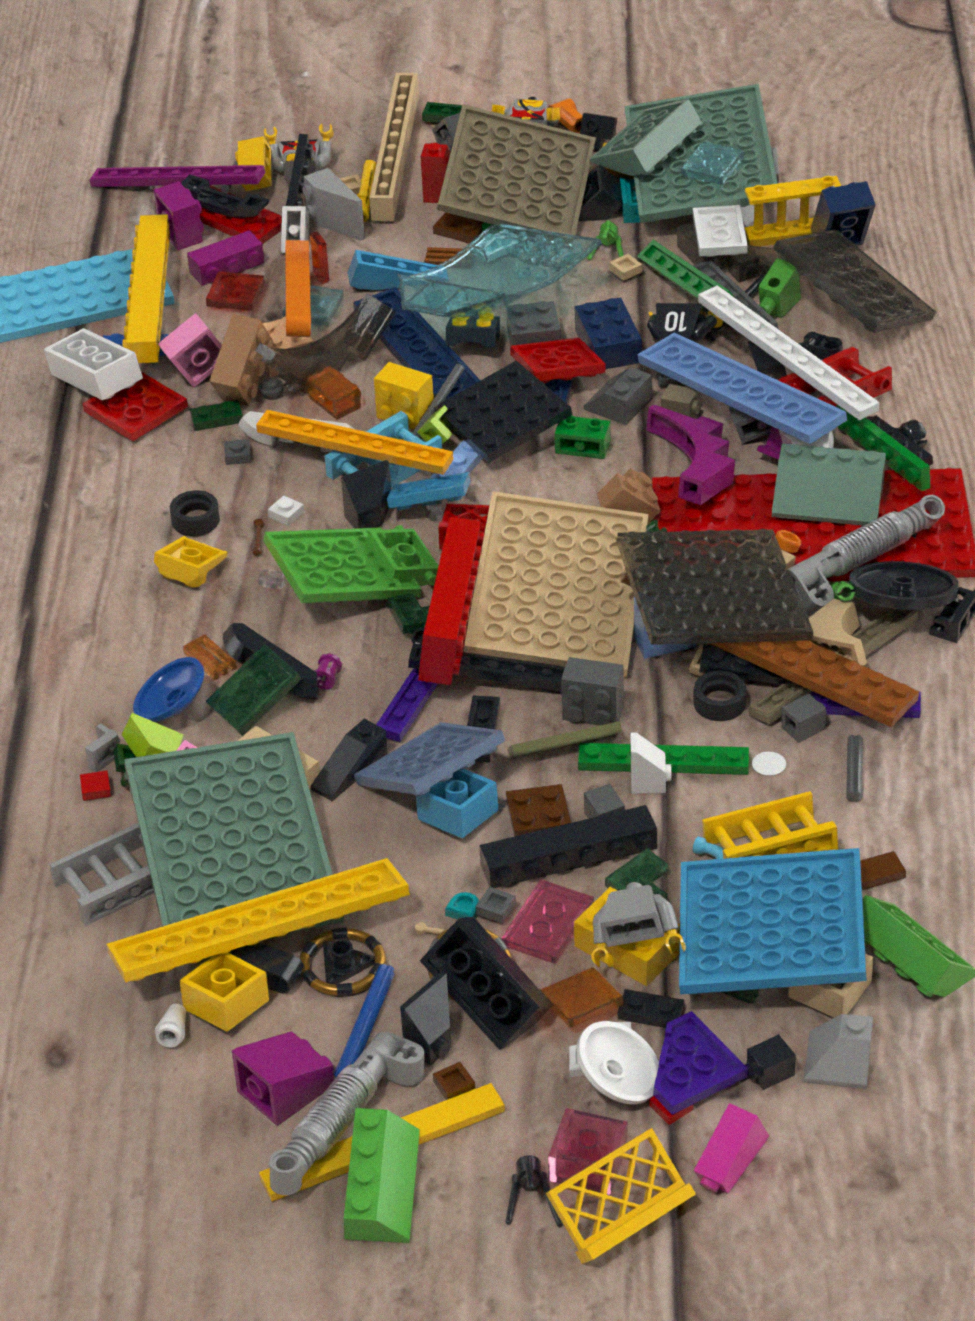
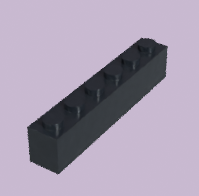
[479,805,657,888]

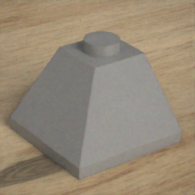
[804,1014,873,1089]

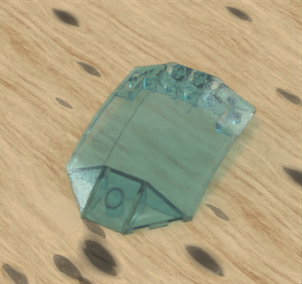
[397,224,602,317]

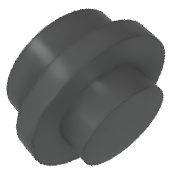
[259,377,284,400]

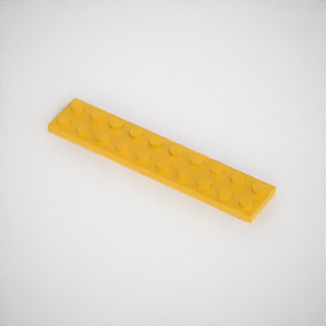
[106,858,410,983]

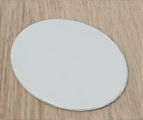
[752,752,786,776]

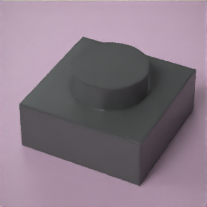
[224,439,251,465]
[476,887,516,924]

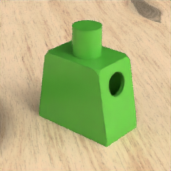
[758,258,801,318]

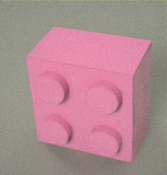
[158,313,222,388]

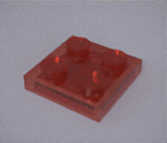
[206,271,265,311]

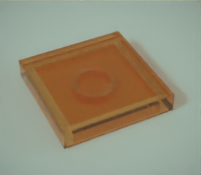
[540,967,624,1028]

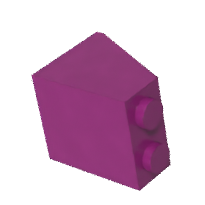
[232,1031,334,1126]

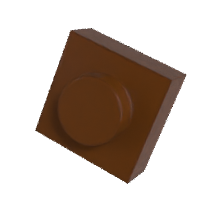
[433,1062,475,1100]

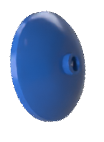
[133,657,204,722]

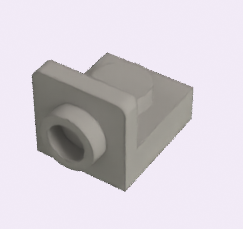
[85,724,120,772]

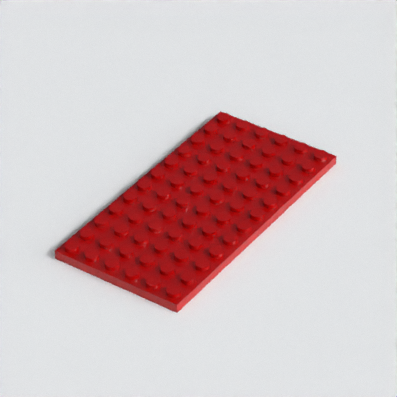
[652,468,975,583]

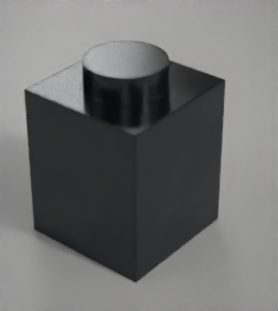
[745,1034,796,1090]

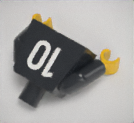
[647,303,723,343]

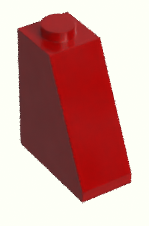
[420,143,451,203]

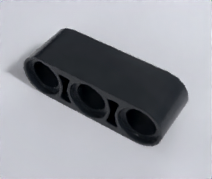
[228,943,305,994]

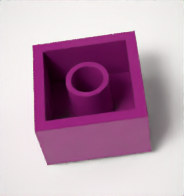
[154,181,204,251]

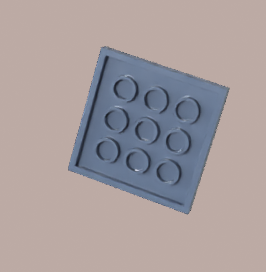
[354,722,506,796]

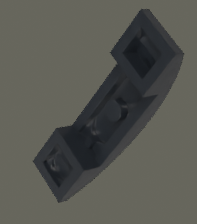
[181,174,269,218]

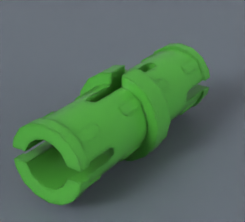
[830,581,855,601]

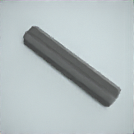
[846,735,863,802]

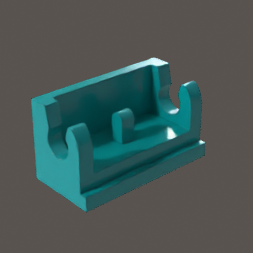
[620,178,640,223]

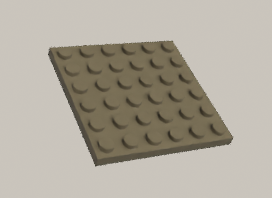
[437,104,596,244]

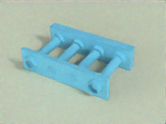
[325,411,442,488]

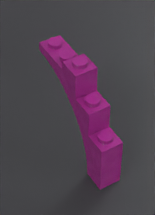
[646,405,735,505]

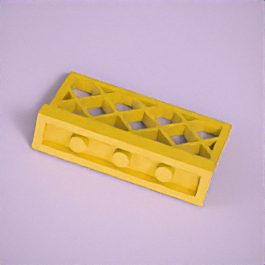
[546,1128,696,1264]

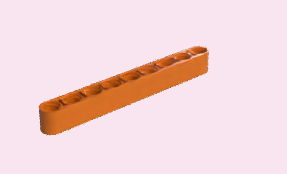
[285,240,311,337]

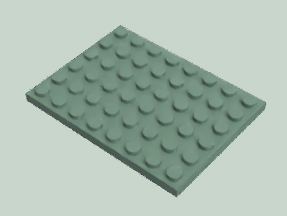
[624,84,778,223]
[124,732,344,932]

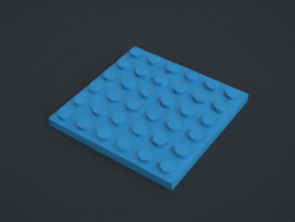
[679,848,867,995]

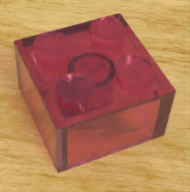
[548,1108,628,1195]

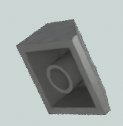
[583,367,652,425]

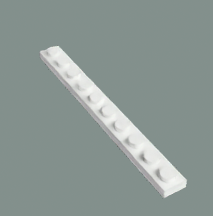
[698,286,879,420]

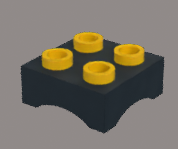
[446,312,500,348]

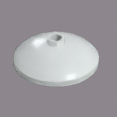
[577,1021,659,1104]

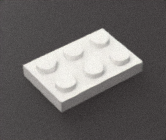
[693,205,747,257]

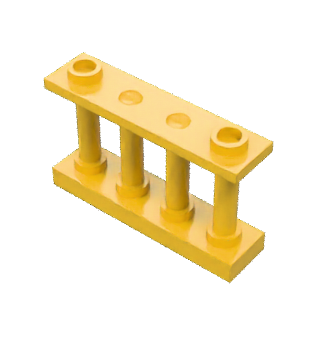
[744,176,841,248]
[702,791,838,859]

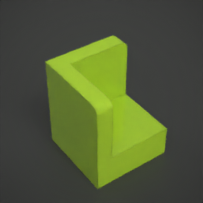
[417,405,452,444]

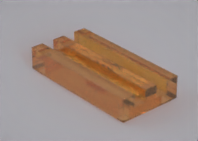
[183,634,237,680]

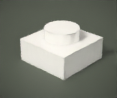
[268,496,304,526]

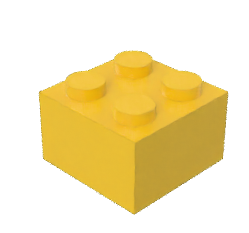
[374,362,434,430]
[179,953,269,1032]

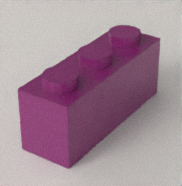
[187,230,264,286]

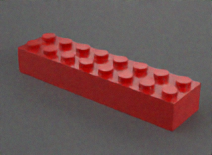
[418,517,485,685]

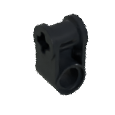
[799,331,843,360]

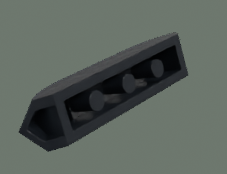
[223,623,319,700]

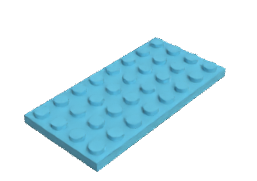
[0,249,175,343]

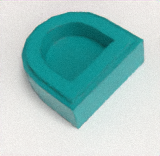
[445,892,479,919]

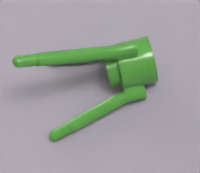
[587,220,624,260]

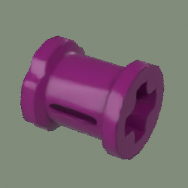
[315,653,342,690]

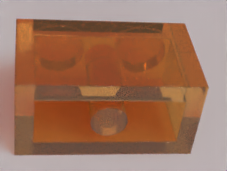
[306,366,361,420]

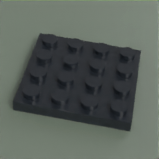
[434,360,573,463]

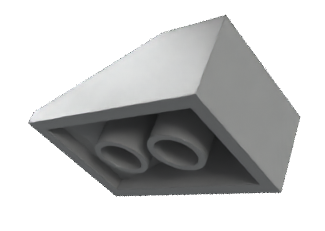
[303,168,365,240]

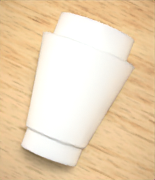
[155,1004,186,1048]

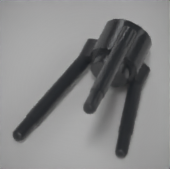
[506,1155,563,1228]

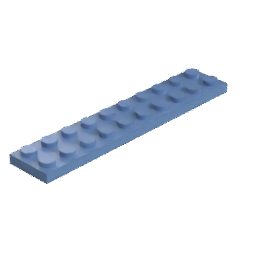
[637,333,847,444]

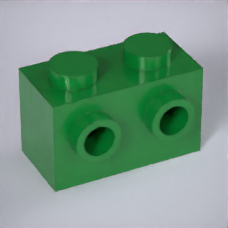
[554,415,611,459]

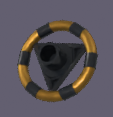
[299,928,386,996]

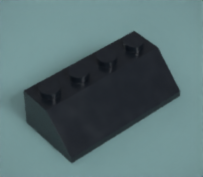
[420,917,553,1050]

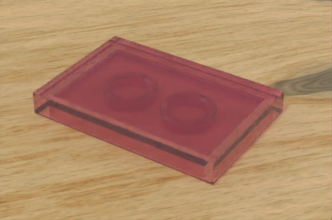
[501,879,594,964]

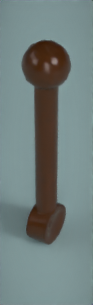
[252,519,264,557]

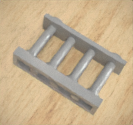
[49,823,154,926]

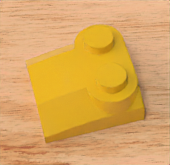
[154,536,228,588]

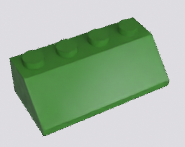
[862,895,975,997]
[344,1108,420,1243]

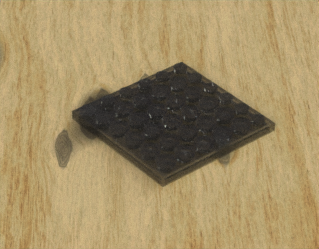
[616,529,813,645]

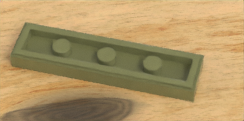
[507,721,622,759]

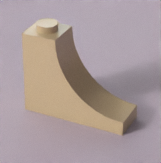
[792,599,867,666]

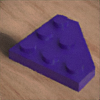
[653,1011,748,1115]

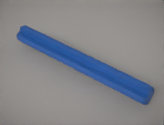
[334,964,395,1078]

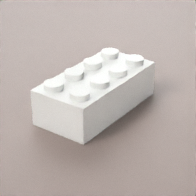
[43,328,143,400]

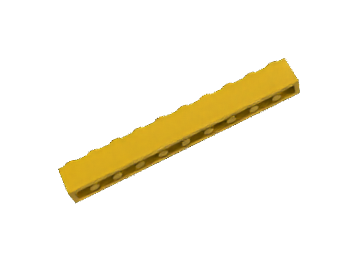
[122,214,170,363]

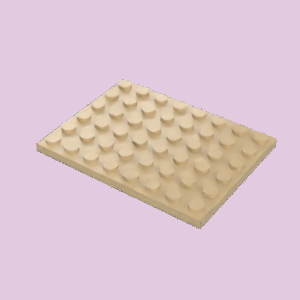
[464,491,649,677]

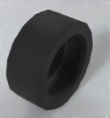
[170,490,220,536]
[693,670,746,721]

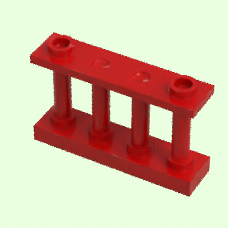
[778,346,892,407]

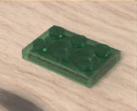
[206,644,302,736]

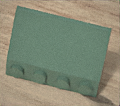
[590,99,702,176]
[772,444,886,526]

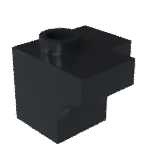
[580,113,618,150]

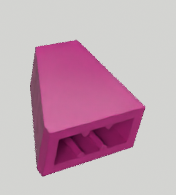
[694,1103,769,1193]

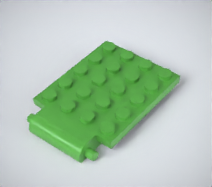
[263,525,439,604]

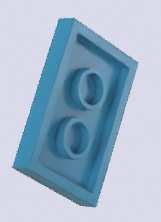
[387,472,471,510]

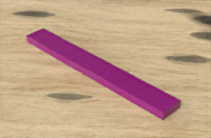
[89,165,265,187]

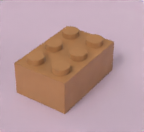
[210,314,273,406]

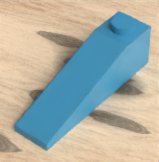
[347,250,448,290]

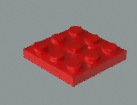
[510,337,606,383]
[82,372,188,441]

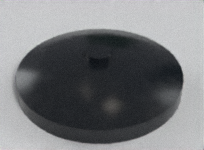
[849,561,959,610]

